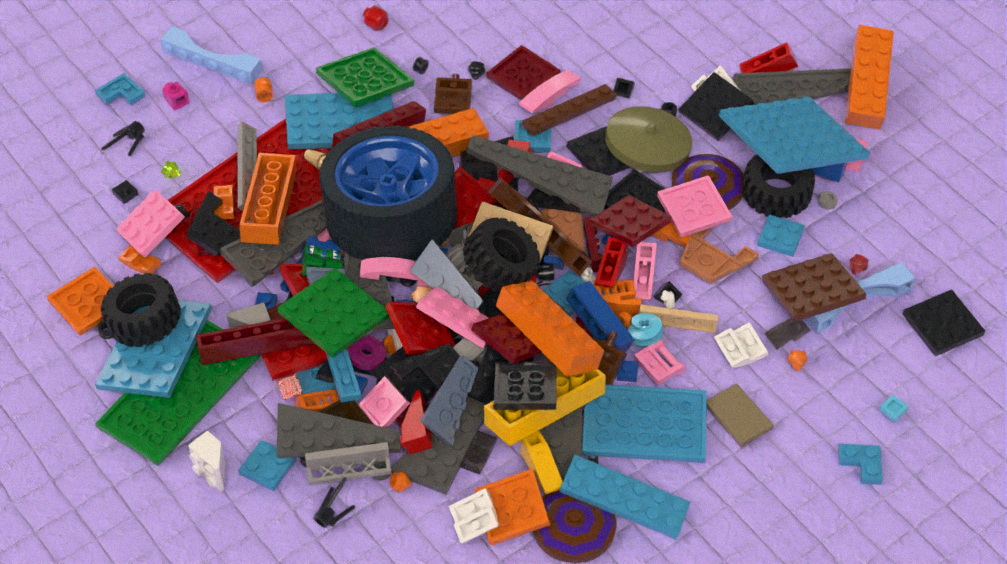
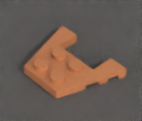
[541,208,585,252]
[680,228,759,284]

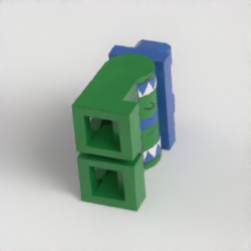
[302,236,343,276]

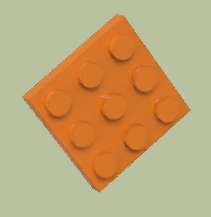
[46,267,114,336]
[474,468,551,546]

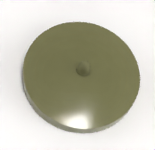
[605,106,692,172]

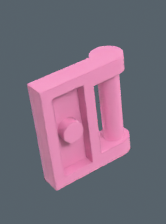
[634,340,686,385]

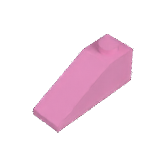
[633,242,657,300]

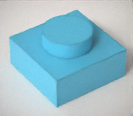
[879,395,909,423]

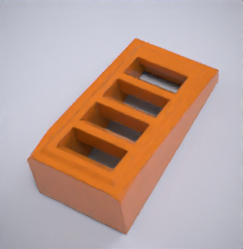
[593,280,636,300]
[295,389,339,412]

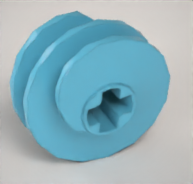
[628,313,663,347]

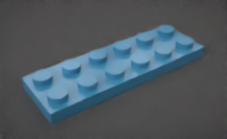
[559,454,690,540]

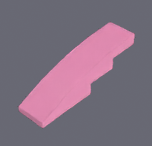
[519,70,581,113]

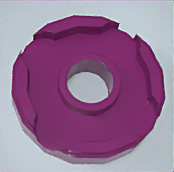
[347,335,386,371]

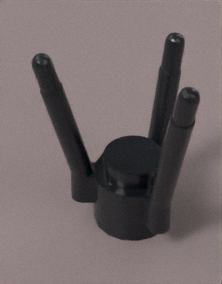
[101,121,145,156]
[537,265,554,287]
[313,477,355,528]

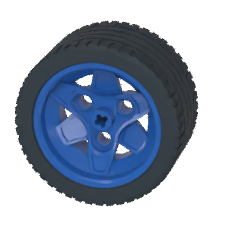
[319,125,457,260]

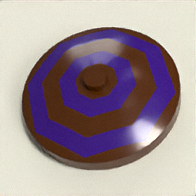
[671,154,744,210]
[533,490,616,563]

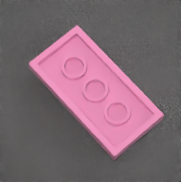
[416,286,488,348]

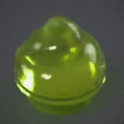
[161,160,181,178]

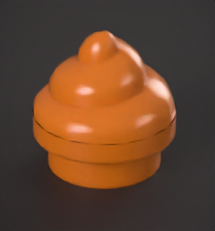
[616,311,632,330]
[382,335,396,354]
[788,350,808,371]
[390,471,412,492]

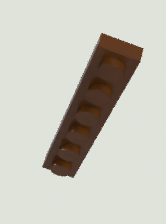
[522,84,617,136]

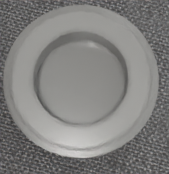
[818,191,837,210]

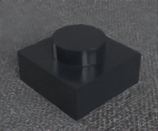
[112,180,139,204]

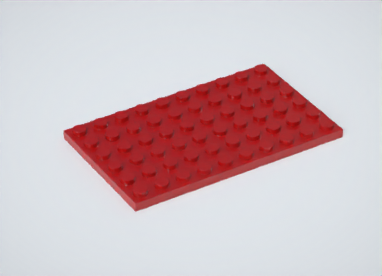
[165,119,328,283]

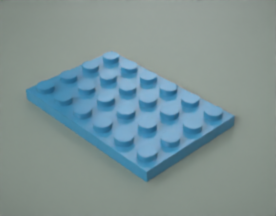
[285,93,393,149]
[95,300,212,398]
[582,385,706,463]

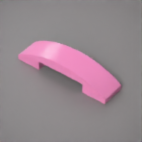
[360,257,432,288]

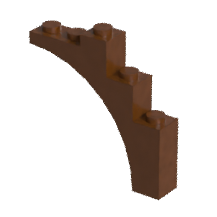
[488,178,593,276]

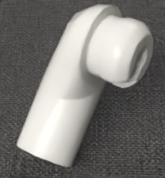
[581,267,602,292]
[661,290,675,308]

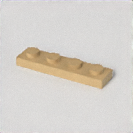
[639,304,718,334]

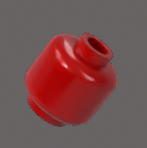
[363,5,389,31]

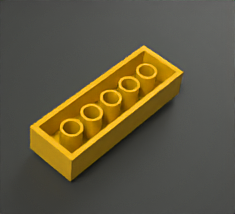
[484,368,606,446]

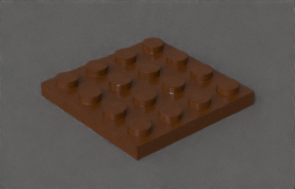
[762,253,866,322]

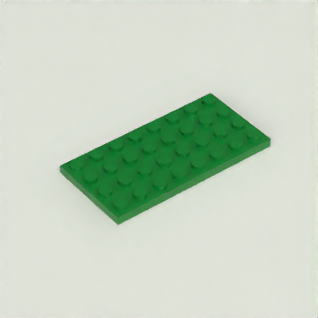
[95,320,261,466]

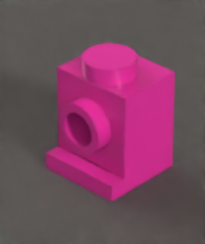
[162,81,190,111]

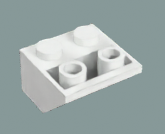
[188,431,226,492]

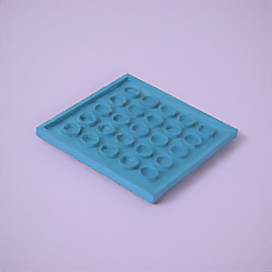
[719,96,870,174]

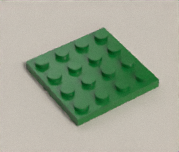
[316,47,414,107]
[278,268,390,358]

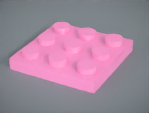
[657,175,732,238]
[116,189,185,258]

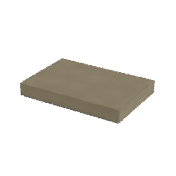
[706,383,774,447]

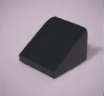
[613,77,635,99]
[653,281,683,304]

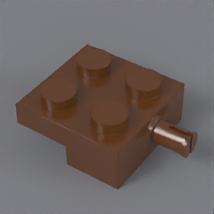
[434,73,472,114]
[590,330,627,385]

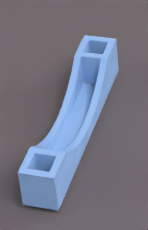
[160,26,263,84]
[805,262,915,334]

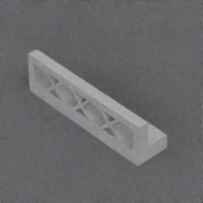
[305,442,391,485]

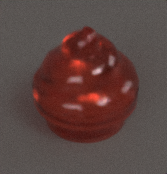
[850,254,869,274]

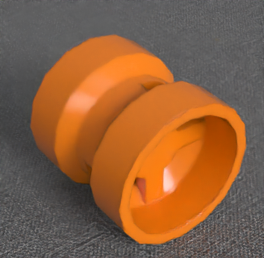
[254,77,274,102]

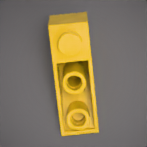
[520,431,563,494]

